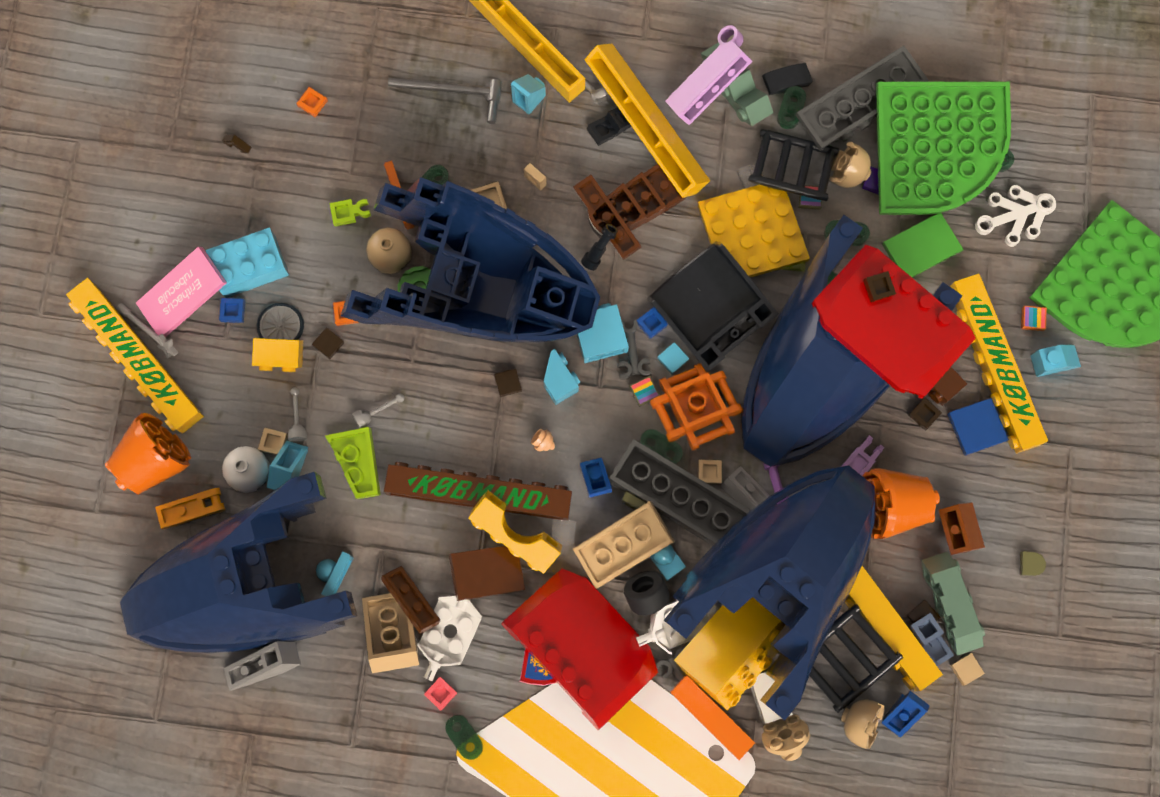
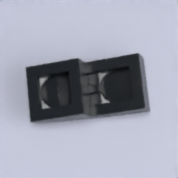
[762,63,813,95]
[586,107,631,146]

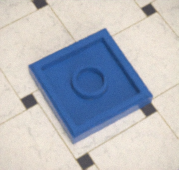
[947,398,1009,456]

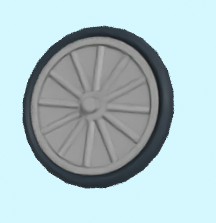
[256,303,304,340]

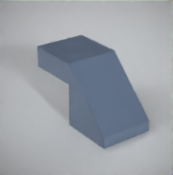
[910,613,954,666]

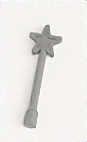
[116,303,178,358]

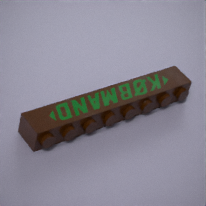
[384,462,572,521]

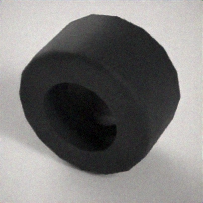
[624,571,669,616]

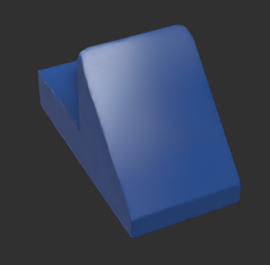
[580,457,612,498]
[881,691,930,738]

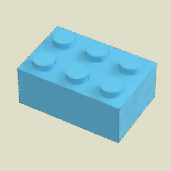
[205,227,289,298]

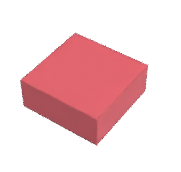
[424,677,458,711]

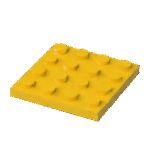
[697,185,810,278]

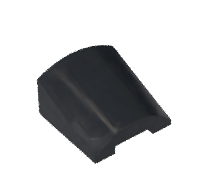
[647,241,779,372]

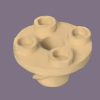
[762,714,810,761]

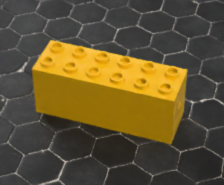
[674,597,785,711]

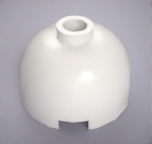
[222,446,270,493]

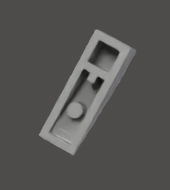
[224,641,301,691]

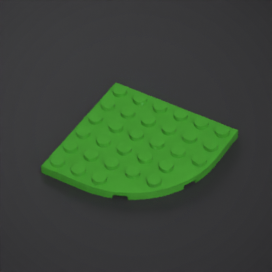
[876,82,1011,215]
[1029,200,1160,348]

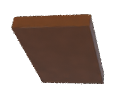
[449,546,525,601]

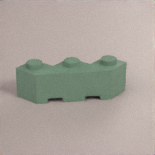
[701,42,774,126]
[921,552,985,656]

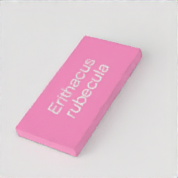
[136,247,227,337]

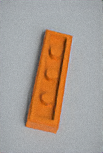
[670,675,755,760]

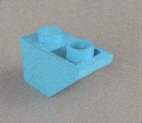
[544,349,580,405]

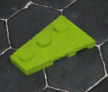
[325,427,381,499]

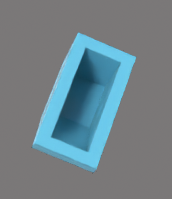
[511,74,546,114]
[1030,345,1081,377]
[267,441,308,490]

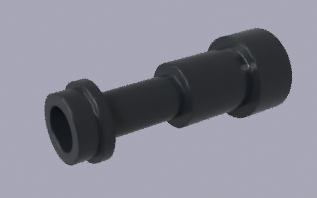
[581,224,618,271]

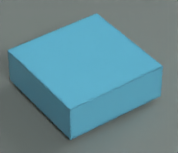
[657,342,689,375]

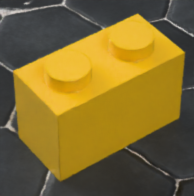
[252,338,303,372]

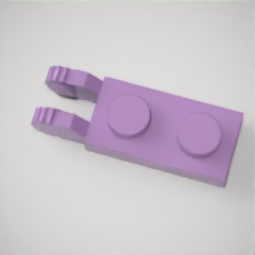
[841,435,884,476]

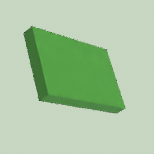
[882,213,963,277]

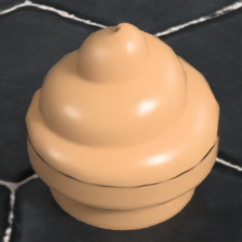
[531,429,555,452]

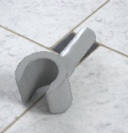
[585,80,606,103]

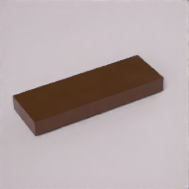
[381,566,440,634]

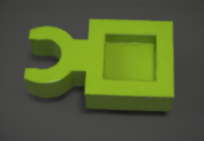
[329,199,371,227]

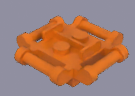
[650,363,743,450]

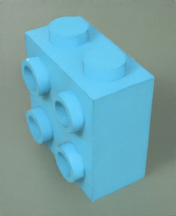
[577,303,629,363]

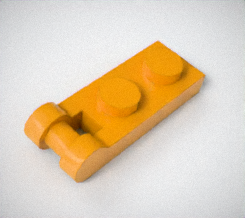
[155,488,226,530]

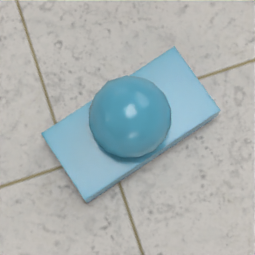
[650,545,686,581]
[316,551,354,596]

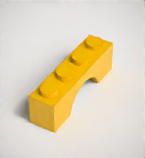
[468,490,562,574]

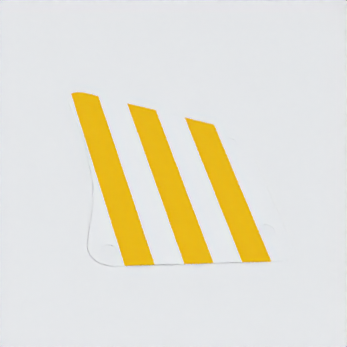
[456,680,755,797]

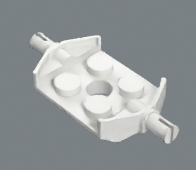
[417,596,482,681]
[636,601,722,654]

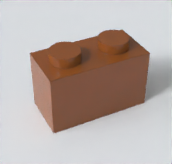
[939,502,985,555]

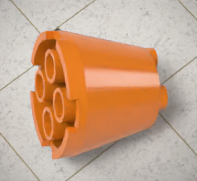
[105,413,191,495]
[863,468,940,539]

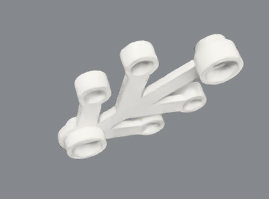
[975,185,1056,247]

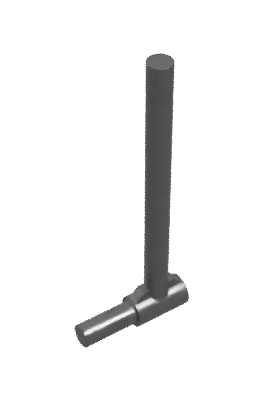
[388,78,502,124]

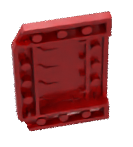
[812,245,976,399]
[501,568,658,730]

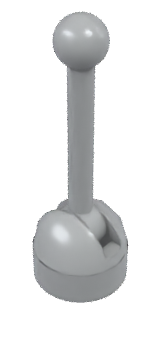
[288,387,307,442]
[352,393,405,429]

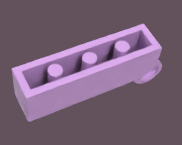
[666,25,753,125]

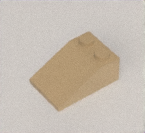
[362,593,419,673]

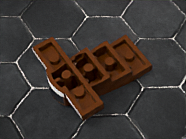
[573,164,686,260]

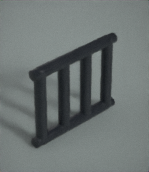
[748,129,839,201]
[810,604,904,713]

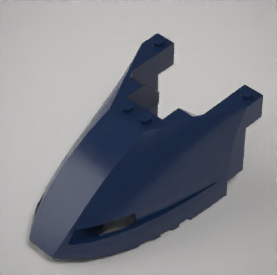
[341,177,600,342]
[741,215,963,467]
[664,465,876,721]
[120,472,357,653]

